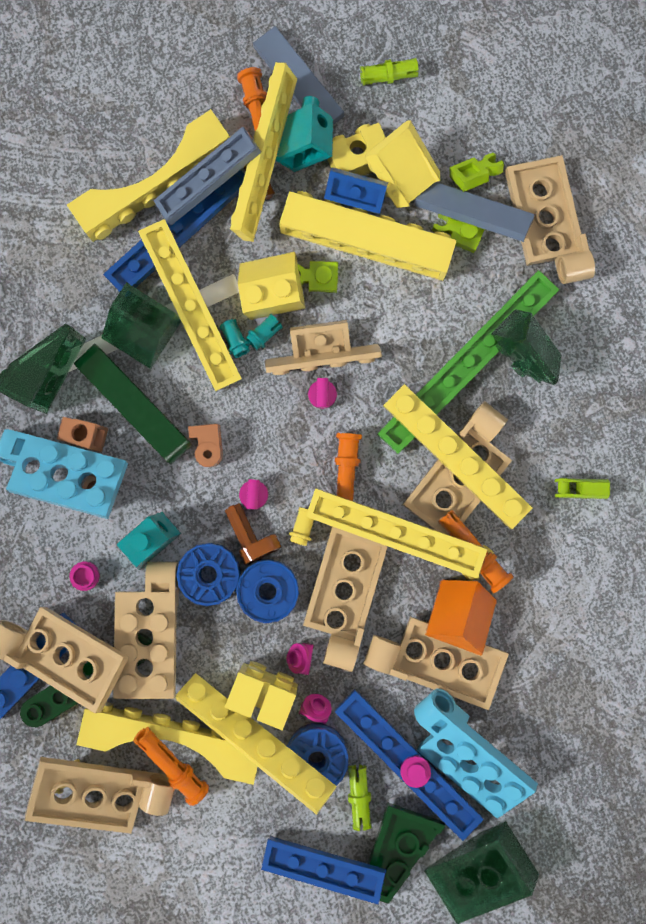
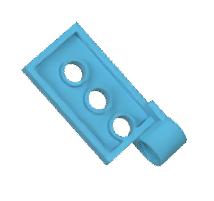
[0,429,128,519]
[414,688,538,819]

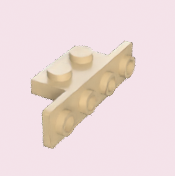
[265,320,382,375]

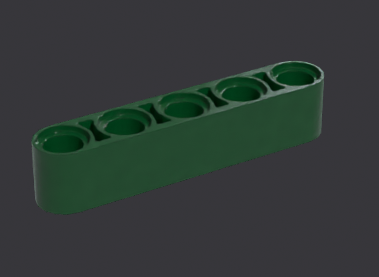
[74,343,192,465]

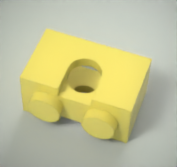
[327,122,386,176]

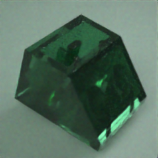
[101,282,182,369]
[491,309,562,385]

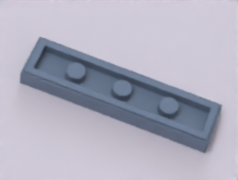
[253,26,344,125]
[153,126,261,225]
[415,182,535,242]

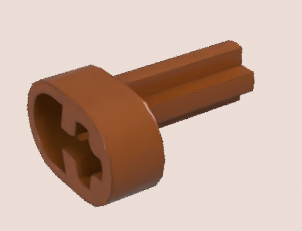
[224,503,282,565]

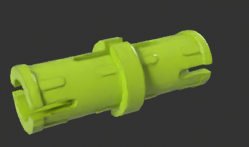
[360,58,419,86]
[348,764,372,831]

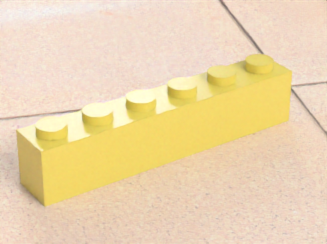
[279,191,457,281]

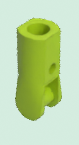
[555,478,610,499]

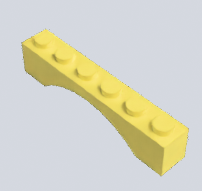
[67,109,230,242]
[76,702,258,785]

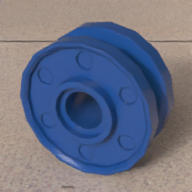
[176,543,241,606]
[236,559,299,623]
[287,723,348,786]

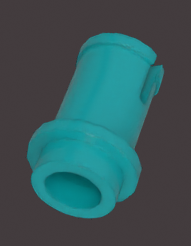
[245,314,283,350]
[219,319,250,358]

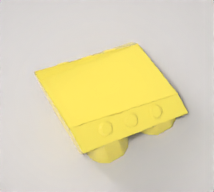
[365,120,440,208]

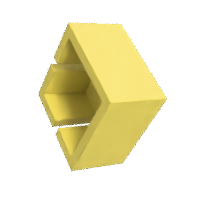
[224,661,298,731]

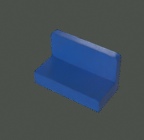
[324,167,388,214]

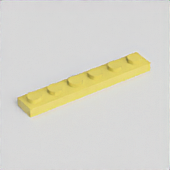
[230,62,297,242]
[138,219,242,392]
[383,384,533,529]
[306,489,488,578]
[175,673,337,815]

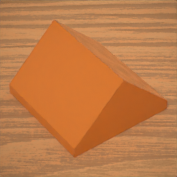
[425,580,497,656]

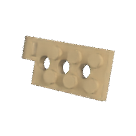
[505,155,595,284]
[402,401,512,535]
[303,526,388,672]
[113,562,179,699]
[0,607,129,714]
[363,616,509,710]
[24,757,175,834]

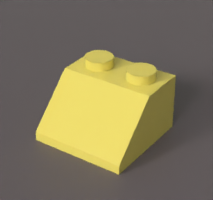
[238,252,305,320]

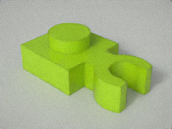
[449,153,504,192]
[432,214,485,253]
[297,261,338,293]

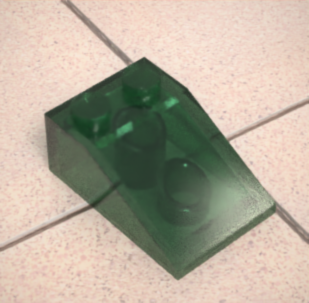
[0,323,87,414]
[424,821,539,924]

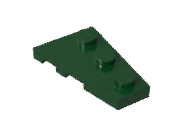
[368,802,446,904]

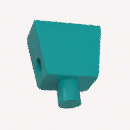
[275,96,333,172]
[117,512,182,570]

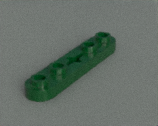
[20,633,152,728]

